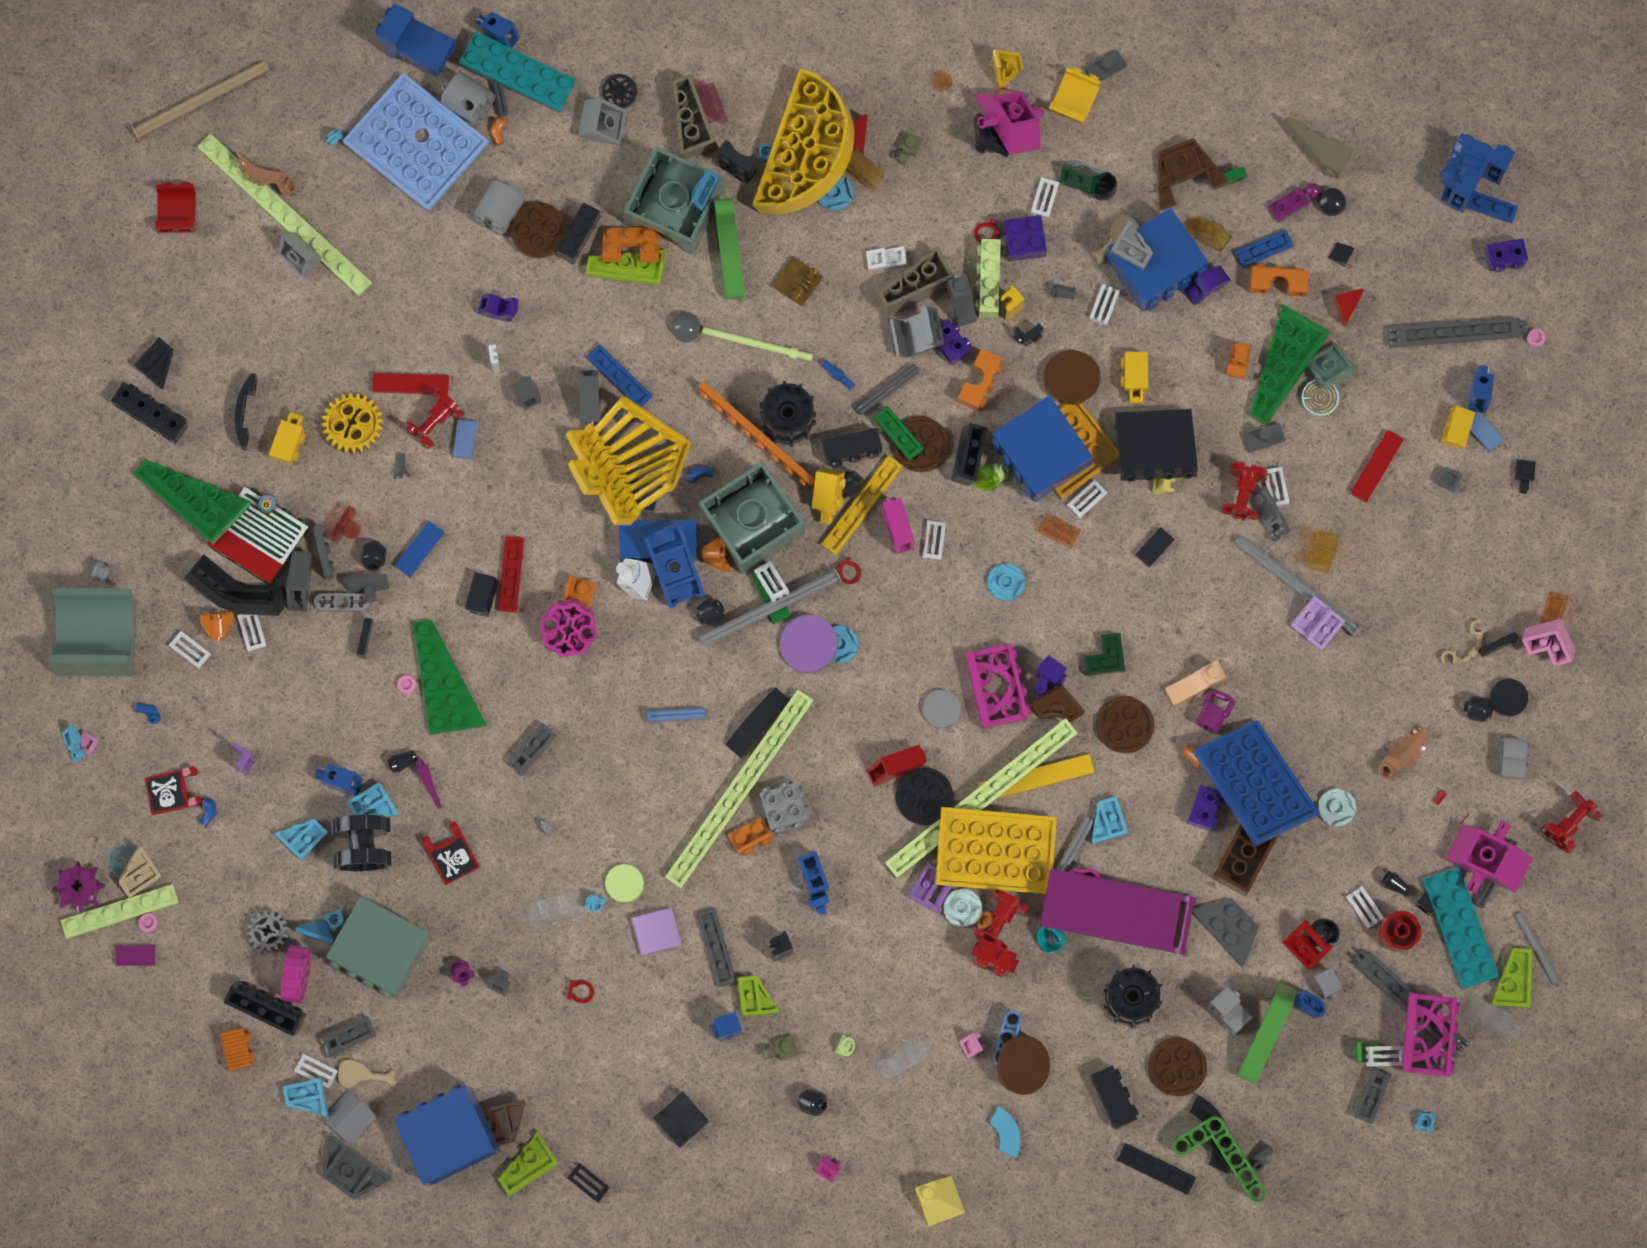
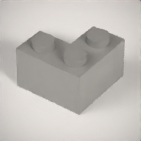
[1208,986,1253,1035]

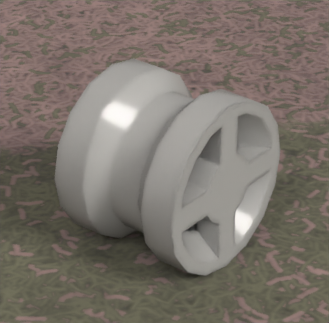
[91,560,114,584]

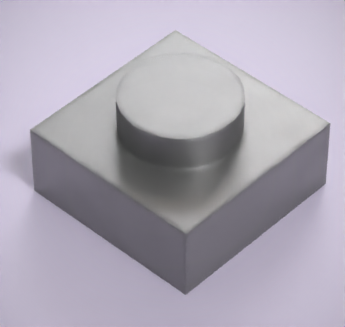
[1437,467,1463,493]

